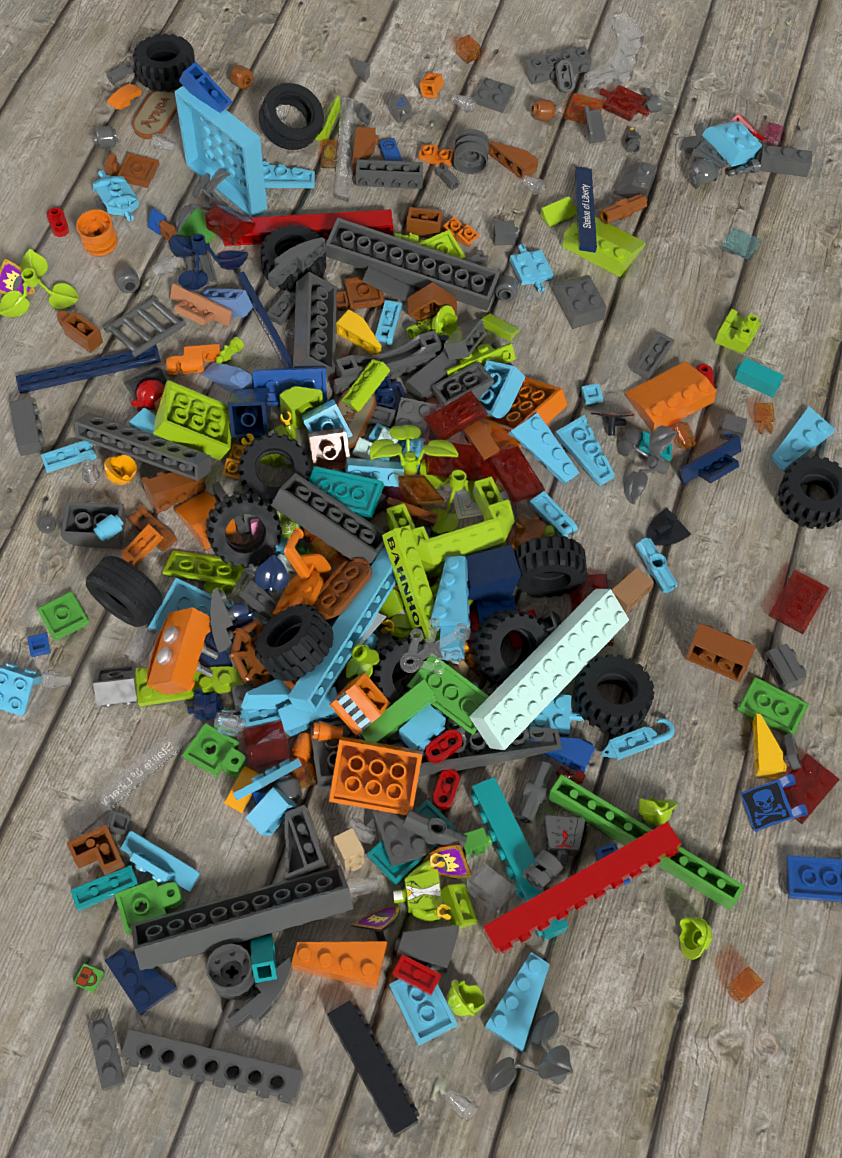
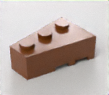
[141,472,206,514]

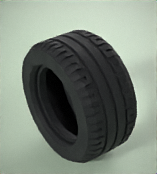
[259,83,324,150]
[86,555,163,627]

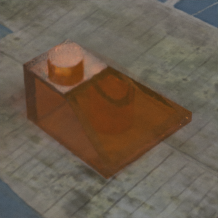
[398,475,445,505]

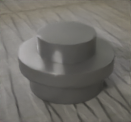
[37,515,56,534]

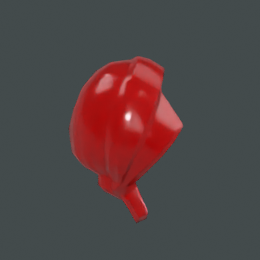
[131,380,165,412]

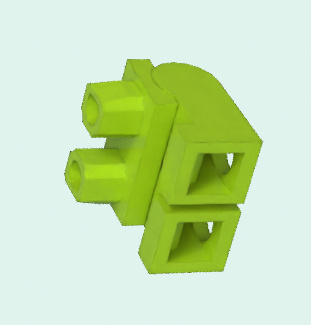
[715,309,762,353]

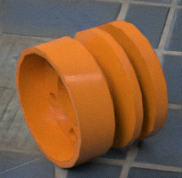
[76,209,118,256]

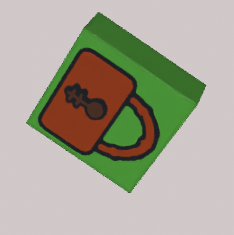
[73,963,104,993]

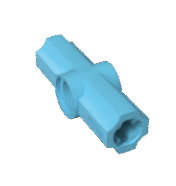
[635,538,678,593]

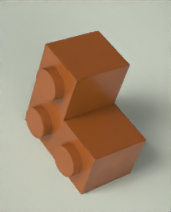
[407,282,457,321]
[67,825,125,875]

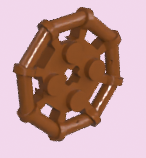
[229,619,275,687]

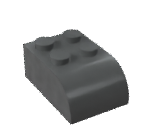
[552,275,607,329]
[60,501,127,549]

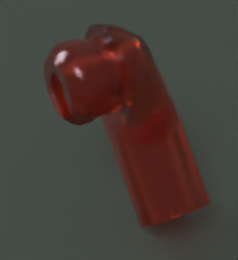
[556,766,586,785]

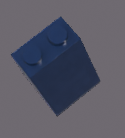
[228,388,271,438]
[466,545,521,600]

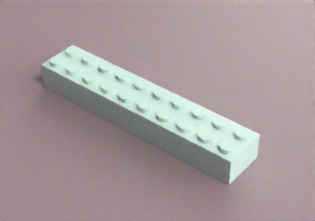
[469,589,629,750]

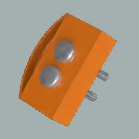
[146,607,219,695]

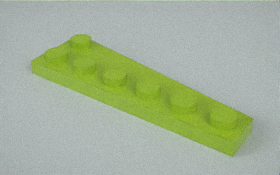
[136,666,257,707]

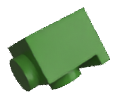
[462,828,492,860]

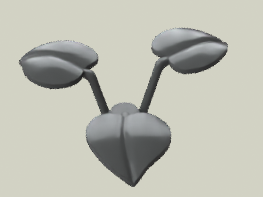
[174,168,230,234]
[618,426,678,505]
[488,1010,573,1094]

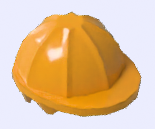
[104,455,137,485]

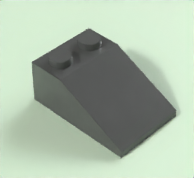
[431,362,494,420]

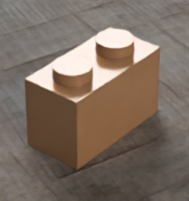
[610,568,654,613]

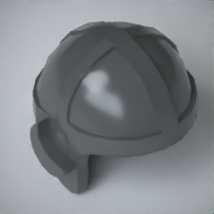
[689,158,719,189]

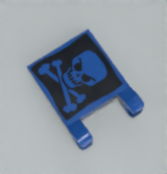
[740,774,808,832]

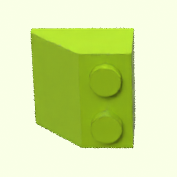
[279,386,323,429]

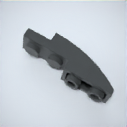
[268,237,326,289]
[210,587,244,668]
[226,957,293,1033]

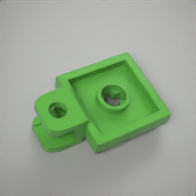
[182,723,248,778]
[115,880,184,936]

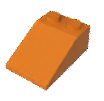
[174,490,236,550]

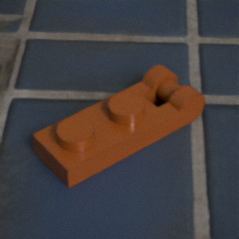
[127,505,177,552]

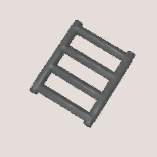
[104,296,186,357]

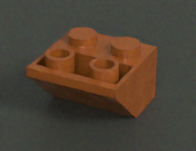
[406,206,445,237]

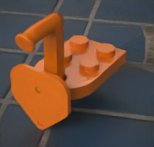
[273,528,331,617]

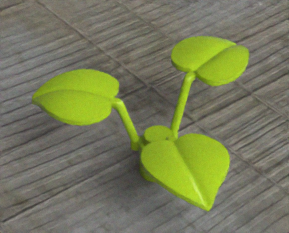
[0,249,79,317]
[370,425,458,475]
[419,459,502,535]

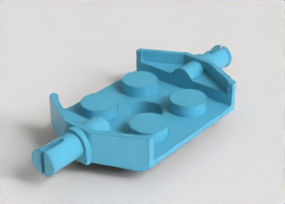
[93,170,139,222]

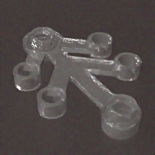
[400,618,470,674]

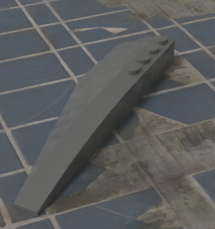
[310,719,562,791]

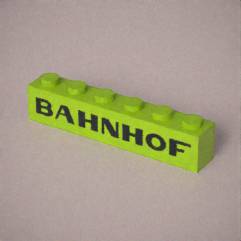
[382,525,440,644]

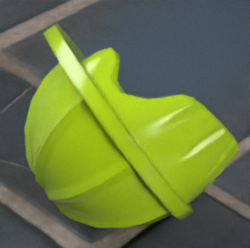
[431,305,458,337]
[638,797,677,826]
[678,916,713,960]
[447,980,485,1016]

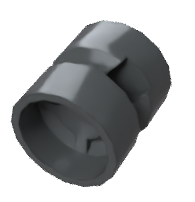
[522,850,563,892]

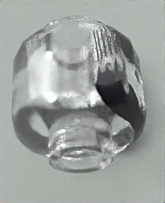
[214,708,246,737]

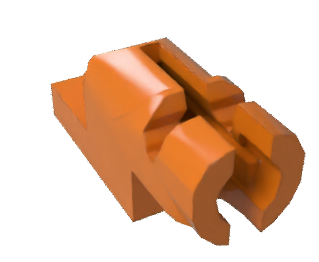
[166,344,221,376]

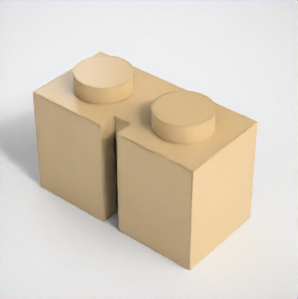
[333,828,364,872]

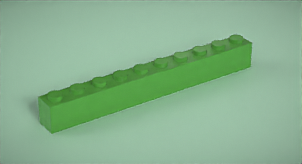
[549,774,745,910]

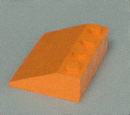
[625,361,716,432]
[478,377,568,448]
[329,736,423,816]

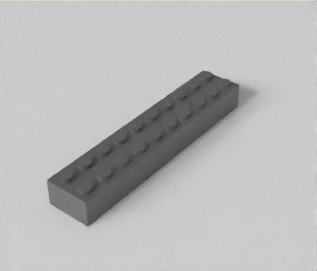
[326,218,500,311]
[131,865,353,971]

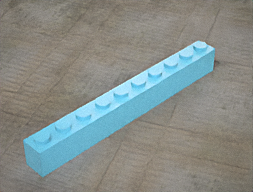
[288,548,397,713]

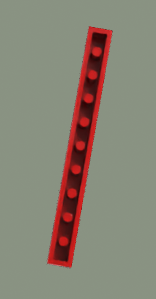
[222,209,393,246]
[483,821,682,954]

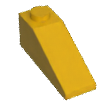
[336,310,381,355]
[752,713,787,779]

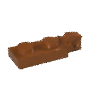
[384,497,438,527]

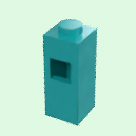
[734,358,784,398]
[251,933,277,983]

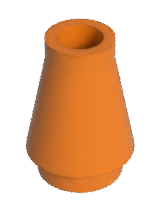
[312,721,343,741]

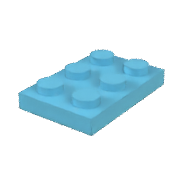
[389,965,458,1046]

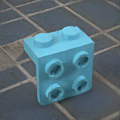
[0,662,43,716]

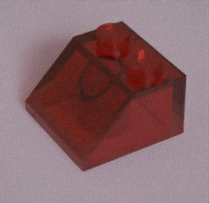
[205,205,255,245]
[242,721,291,770]

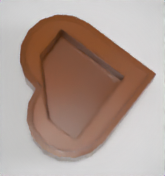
[336,291,349,311]

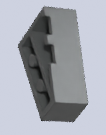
[285,805,329,880]

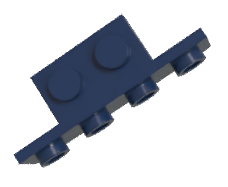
[680,436,742,484]

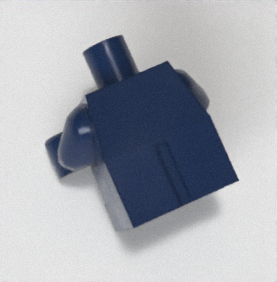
[187,688,223,721]

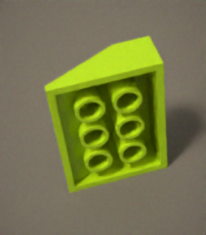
[562,216,646,277]
[153,380,231,460]

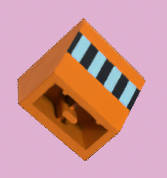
[329,673,391,735]

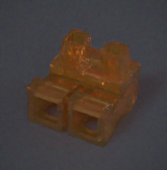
[511,513,546,551]

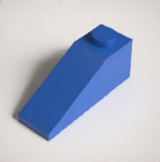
[179,62,233,113]
[530,736,596,774]

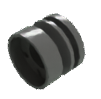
[454,129,489,175]
[206,944,256,1000]

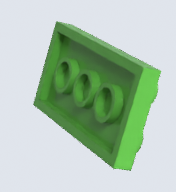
[407,653,489,735]

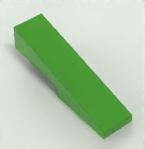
[360,679,438,743]

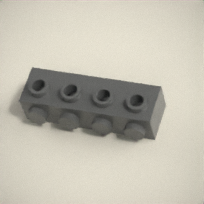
[525,46,592,84]
[356,160,423,189]

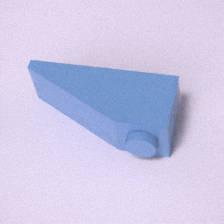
[200,288,253,318]
[202,362,254,393]

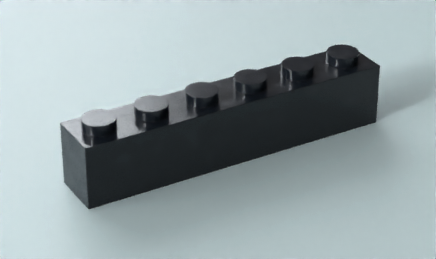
[327,1000,419,1138]

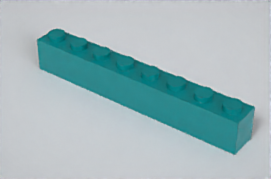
[470,777,568,942]

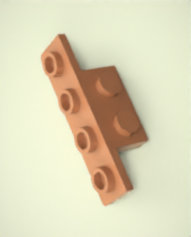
[170,283,232,326]

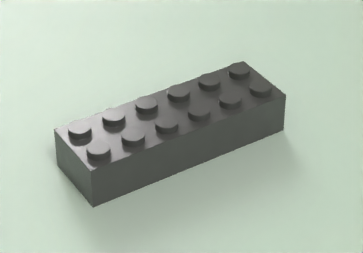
[293,272,337,378]
[271,473,385,566]

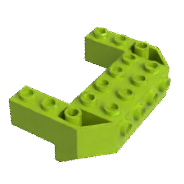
[385,477,515,578]

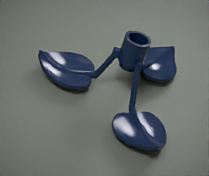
[170,234,248,290]
[227,555,288,634]

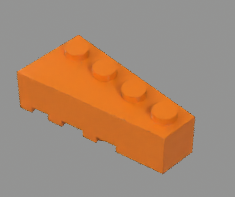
[291,941,387,990]

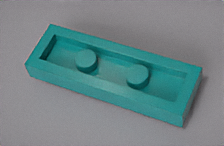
[70,865,139,912]

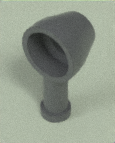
[643,88,662,113]

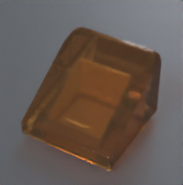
[290,762,317,789]

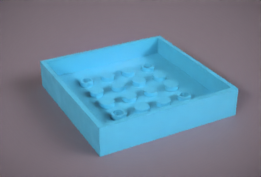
[175,86,267,218]

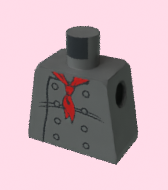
[544,815,585,866]

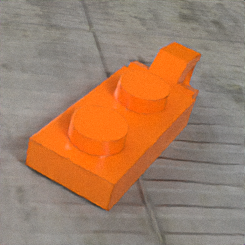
[121,524,164,567]

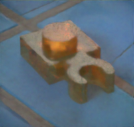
[754,403,775,434]

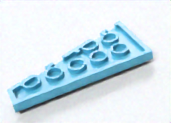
[148,578,269,644]

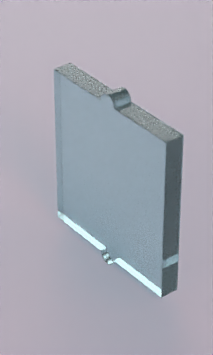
[722,228,761,260]

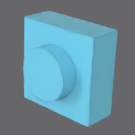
[581,384,603,405]

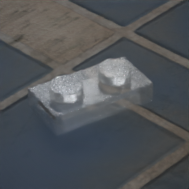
[123,624,160,665]

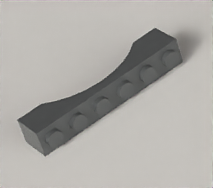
[335,330,442,378]

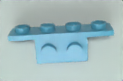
[120,831,200,892]

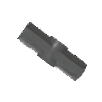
[516,761,554,824]
[402,810,467,849]

